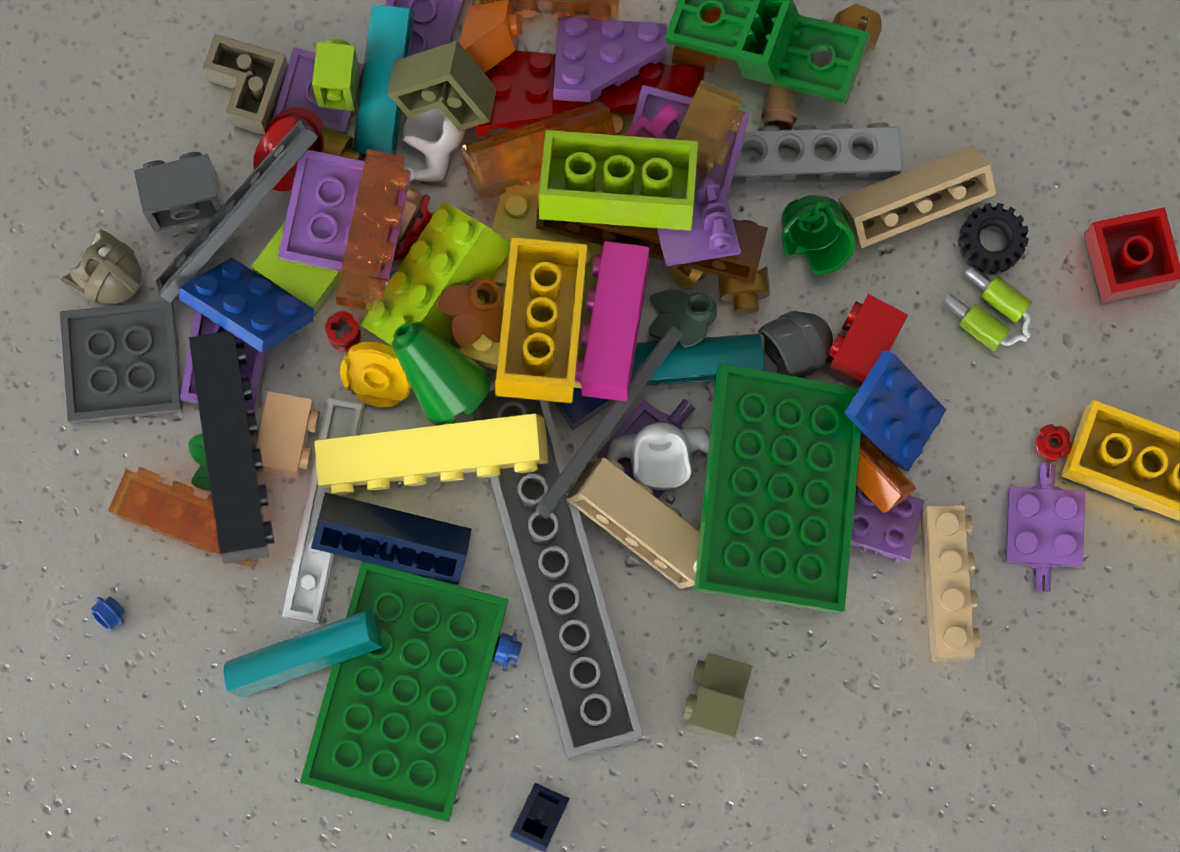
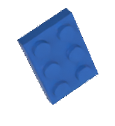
[179,257,314,353]
[844,350,946,472]

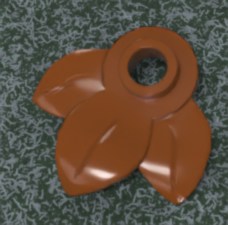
[436,278,503,347]

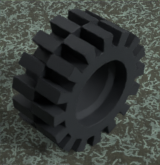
[958,203,1029,274]

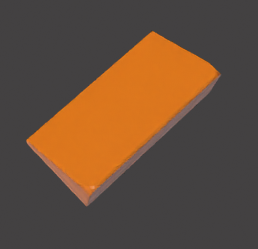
[856,436,916,513]

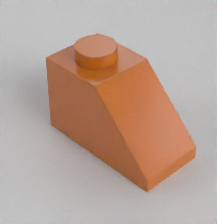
[459,0,523,73]

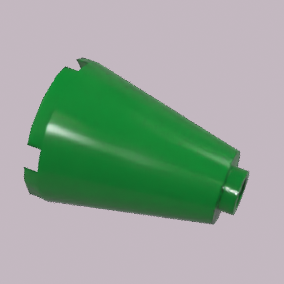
[392,322,491,426]

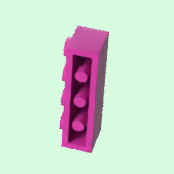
[575,241,650,402]

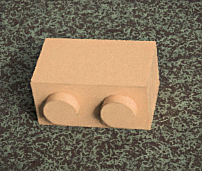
[255,391,320,478]

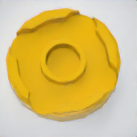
[339,342,412,407]

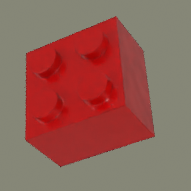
[1084,207,1180,303]
[826,294,908,388]

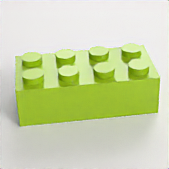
[539,130,698,231]
[360,201,510,346]

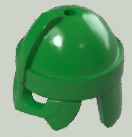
[781,195,855,275]

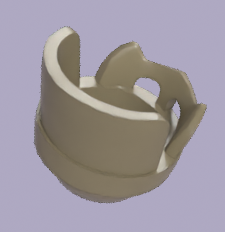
[60,229,142,304]

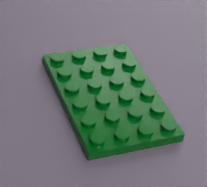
[694,363,861,614]
[300,561,509,822]

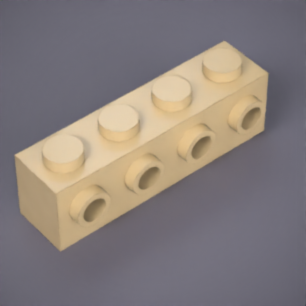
[838,145,997,248]
[566,457,700,589]
[921,505,980,662]

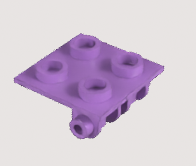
[657,179,741,267]
[851,486,924,563]

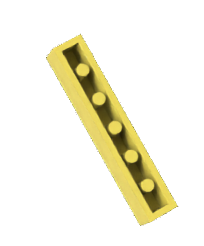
[314,414,549,494]

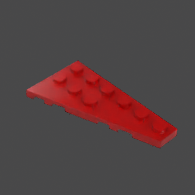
[476,50,705,137]

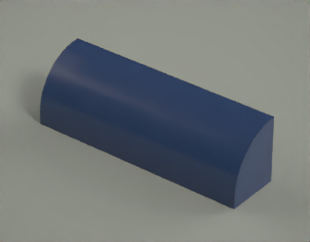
[311,492,472,585]

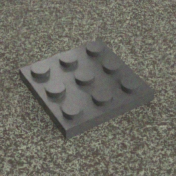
[60,301,183,424]

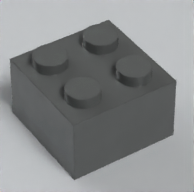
[134,152,224,232]

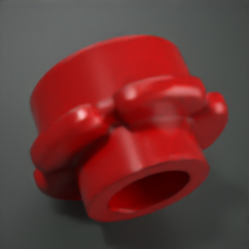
[1035,424,1072,461]

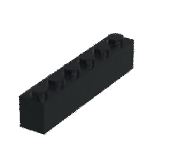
[189,331,275,564]

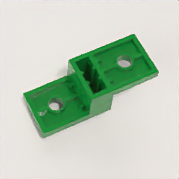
[664,0,870,104]

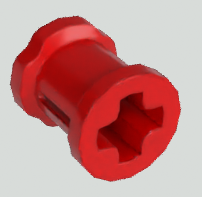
[325,311,361,352]

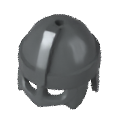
[758,310,833,378]

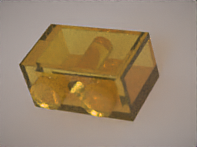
[675,80,746,174]

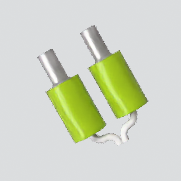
[942,266,1032,352]

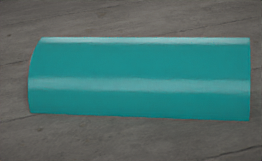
[352,5,415,158]
[631,333,765,386]
[224,610,383,698]

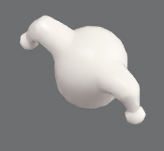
[401,108,466,183]
[607,422,710,490]

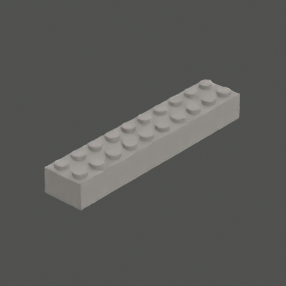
[471,382,643,760]

